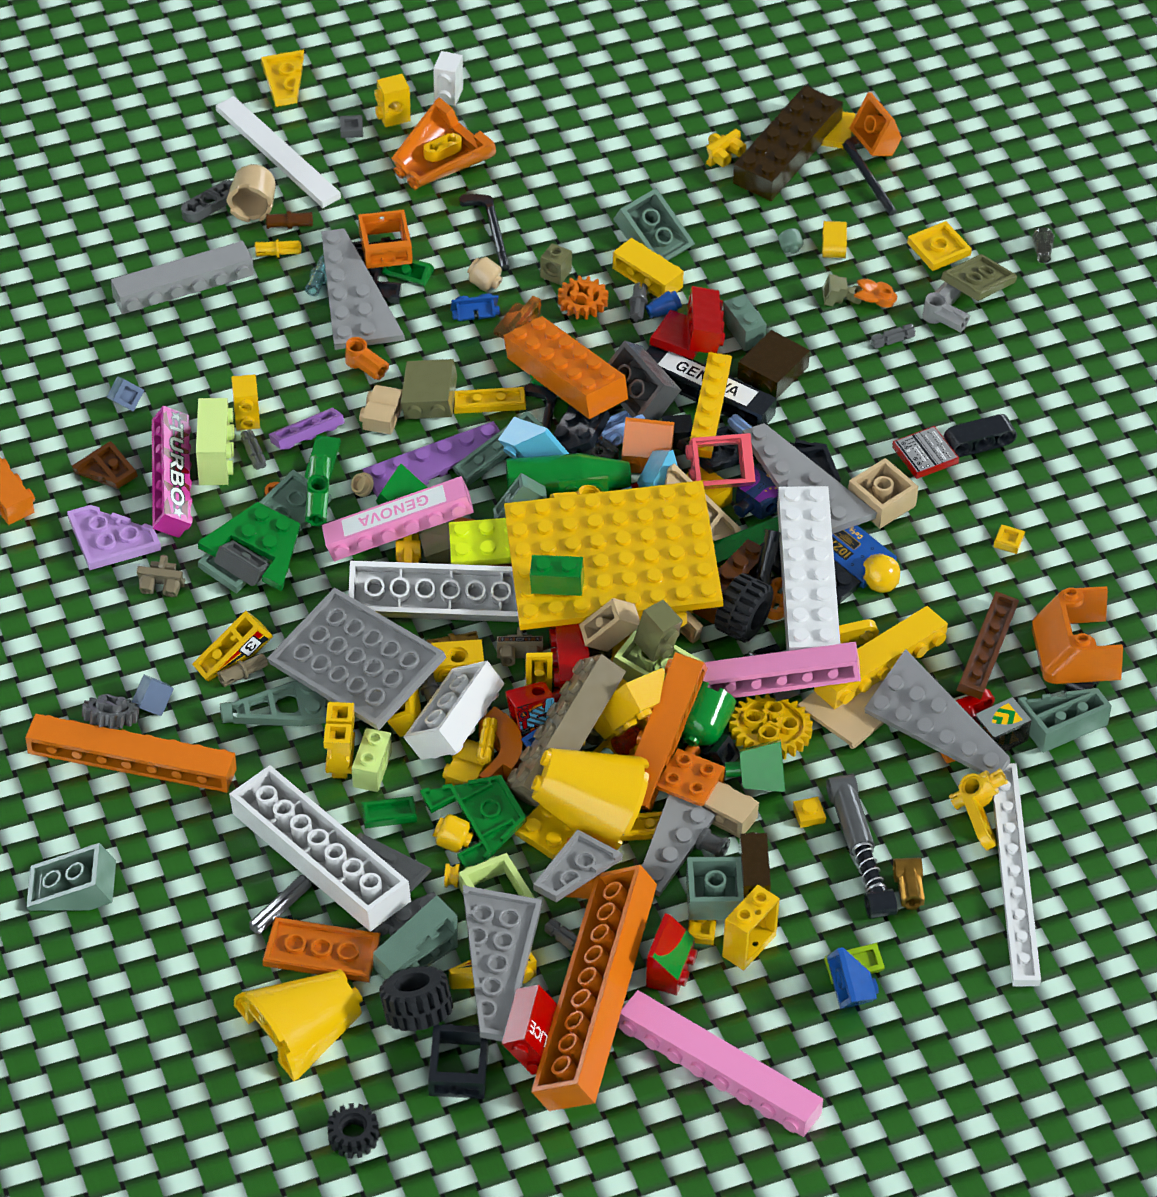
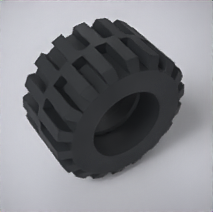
[715,573,773,643]
[379,966,453,1031]

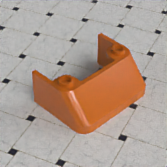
[1032,586,1123,684]

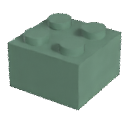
[686,857,744,920]

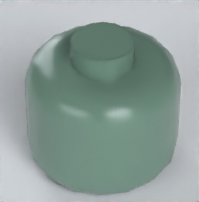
[778,228,803,254]

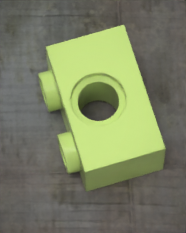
[352,728,392,792]

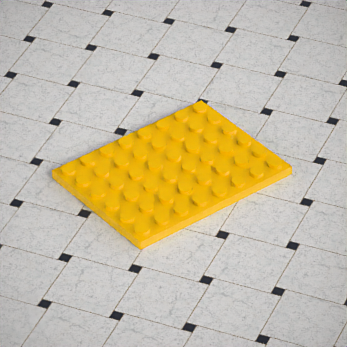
[504,480,723,630]

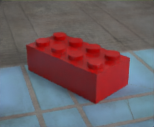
[549,623,589,692]

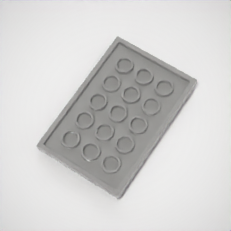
[267,587,446,730]

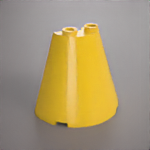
[531,748,649,850]
[234,969,363,1081]

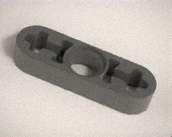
[181,180,232,223]

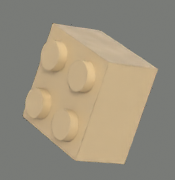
[848,458,919,529]

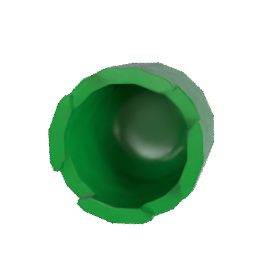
[681,681,736,747]

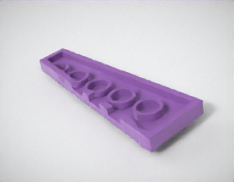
[363,421,500,498]

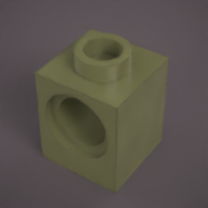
[540,243,572,285]

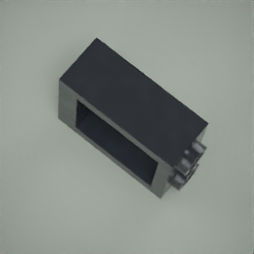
[428,1024,489,1099]

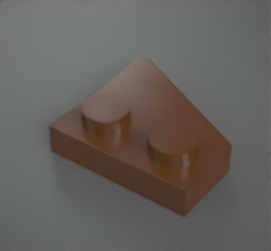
[72,441,138,489]

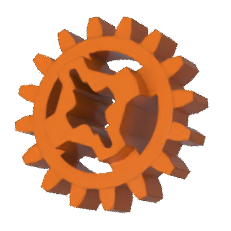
[558,276,608,319]

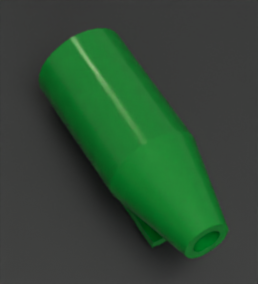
[506,453,631,498]

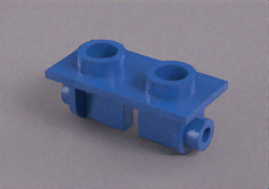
[451,293,500,321]

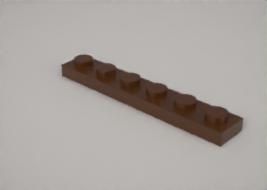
[957,591,1019,700]

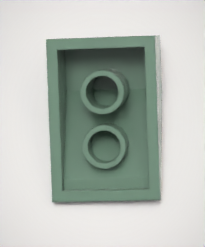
[613,188,695,261]
[26,843,116,911]

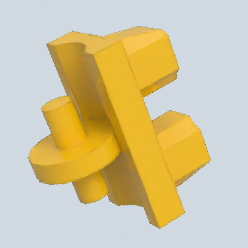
[706,129,746,168]

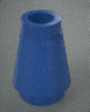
[645,291,682,318]

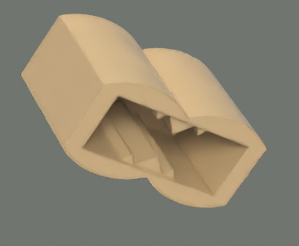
[359,385,402,435]

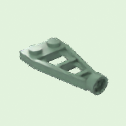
[220,680,327,727]

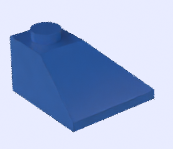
[826,947,879,1009]

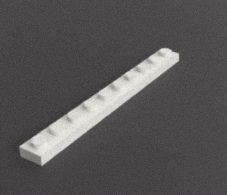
[993,763,1041,986]

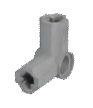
[922,282,970,333]

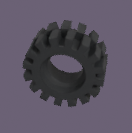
[327,1103,379,1159]

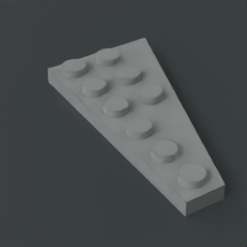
[864,649,1011,774]
[463,885,542,1041]

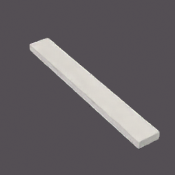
[216,96,341,208]

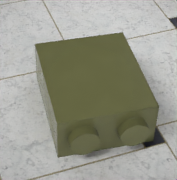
[401,359,457,419]

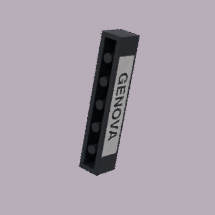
[646,345,777,427]

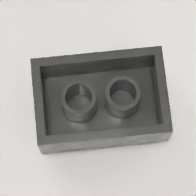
[608,340,681,420]

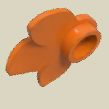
[854,279,897,308]

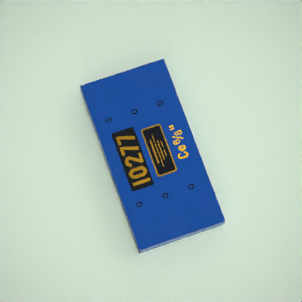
[832,525,897,589]

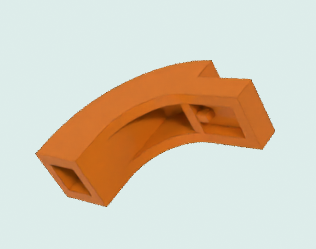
[478,706,522,783]

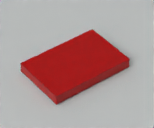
[649,310,698,360]

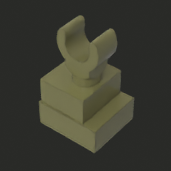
[822,274,862,306]

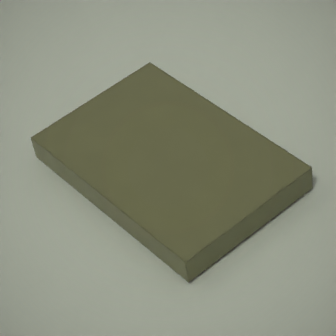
[941,254,1017,301]

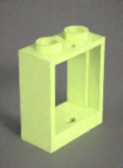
[459,853,534,898]

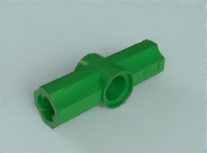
[305,454,331,526]

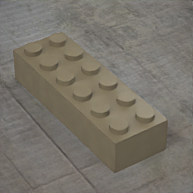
[507,654,626,806]

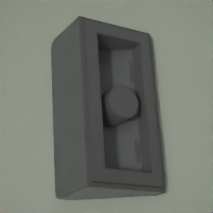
[214,540,270,586]

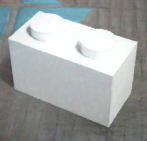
[434,51,463,106]

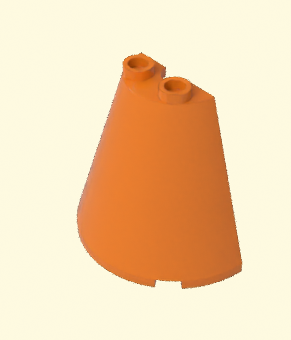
[391,97,496,190]

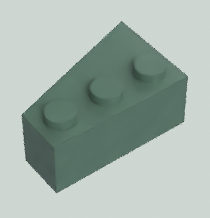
[1018,688,1112,753]

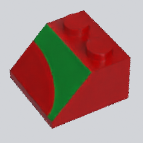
[646,913,698,996]

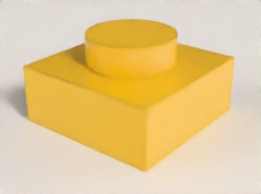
[793,797,826,828]

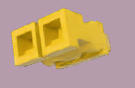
[323,702,355,779]

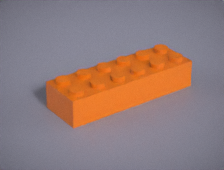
[504,316,628,419]

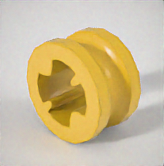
[444,863,460,888]

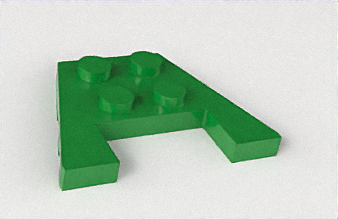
[198,502,300,591]
[420,775,527,869]

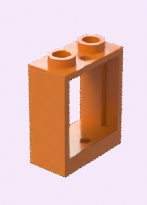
[358,210,412,269]

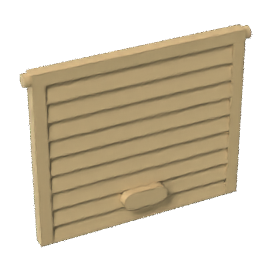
[797,681,884,749]

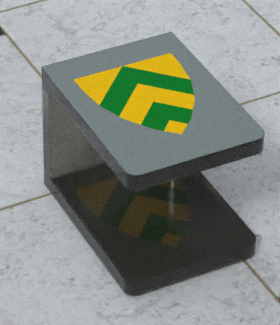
[976,697,1032,752]

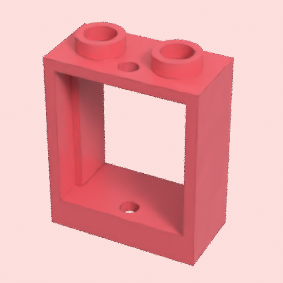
[685,433,756,490]

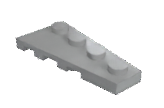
[642,794,716,897]

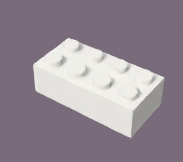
[403,661,505,760]

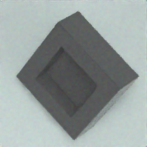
[340,115,363,138]

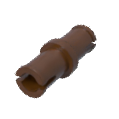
[266,211,313,229]

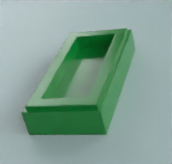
[361,796,417,829]

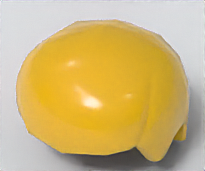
[863,553,900,593]

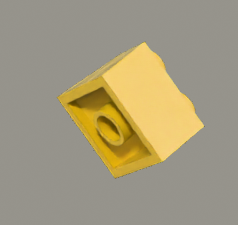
[603,668,665,731]

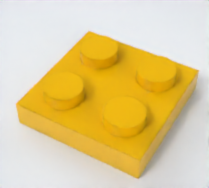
[907,221,972,271]

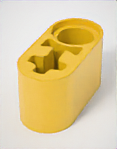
[822,221,847,258]

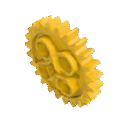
[728,693,813,760]

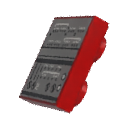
[892,426,959,479]

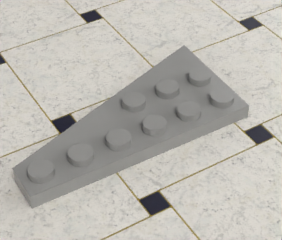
[321,228,405,350]
[742,423,877,534]

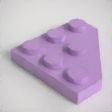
[67,505,161,570]

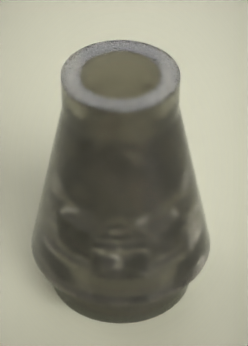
[1032,228,1055,263]

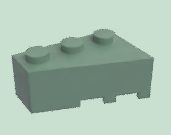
[373,895,458,980]

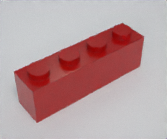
[687,286,725,353]

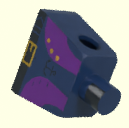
[734,463,778,519]

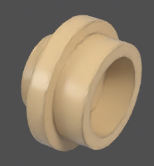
[351,472,374,497]

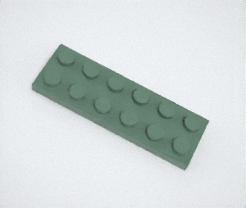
[198,470,331,594]

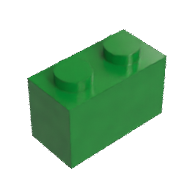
[530,555,584,596]

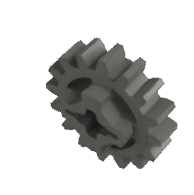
[82,694,139,730]

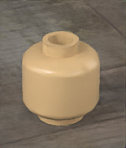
[467,257,503,292]

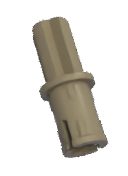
[217,654,268,687]

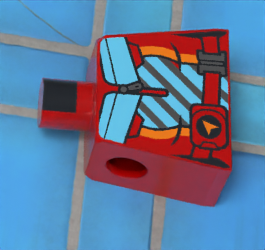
[505,681,561,738]

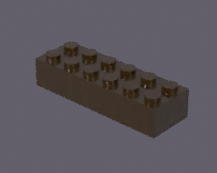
[733,85,843,201]

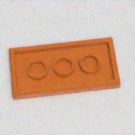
[263,917,381,983]

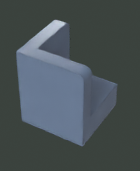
[107,376,145,411]
[132,674,174,716]

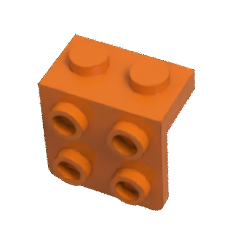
[657,749,725,806]

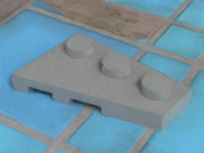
[533,830,623,902]

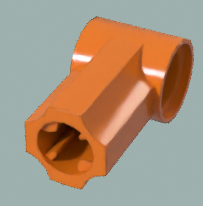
[345,337,389,380]

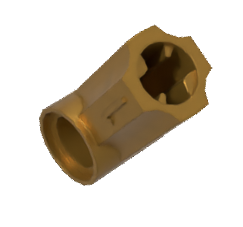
[893,858,925,910]

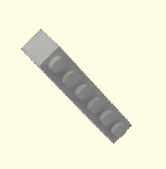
[111,241,254,314]

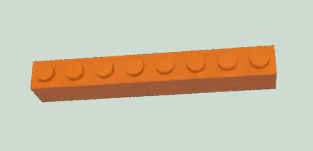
[25,714,237,793]

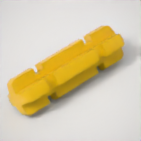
[477,717,498,764]

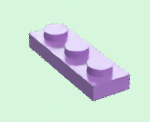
[269,408,345,450]

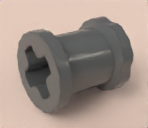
[696,827,730,857]

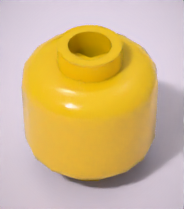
[432,814,473,853]

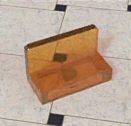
[494,296,541,339]

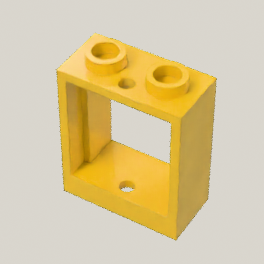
[722,885,780,970]

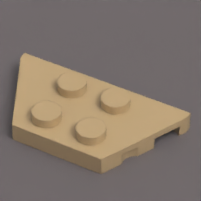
[665,463,741,542]

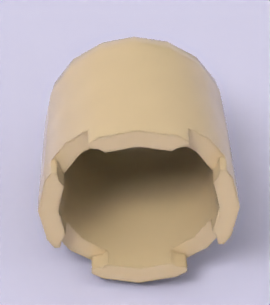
[226,164,276,222]

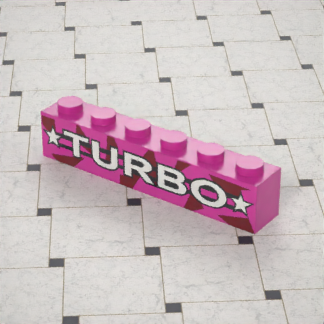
[152,406,193,538]

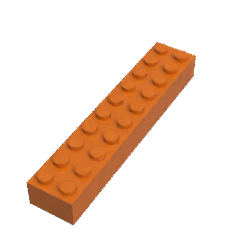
[531,864,657,1111]

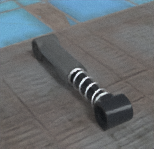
[826,774,897,919]

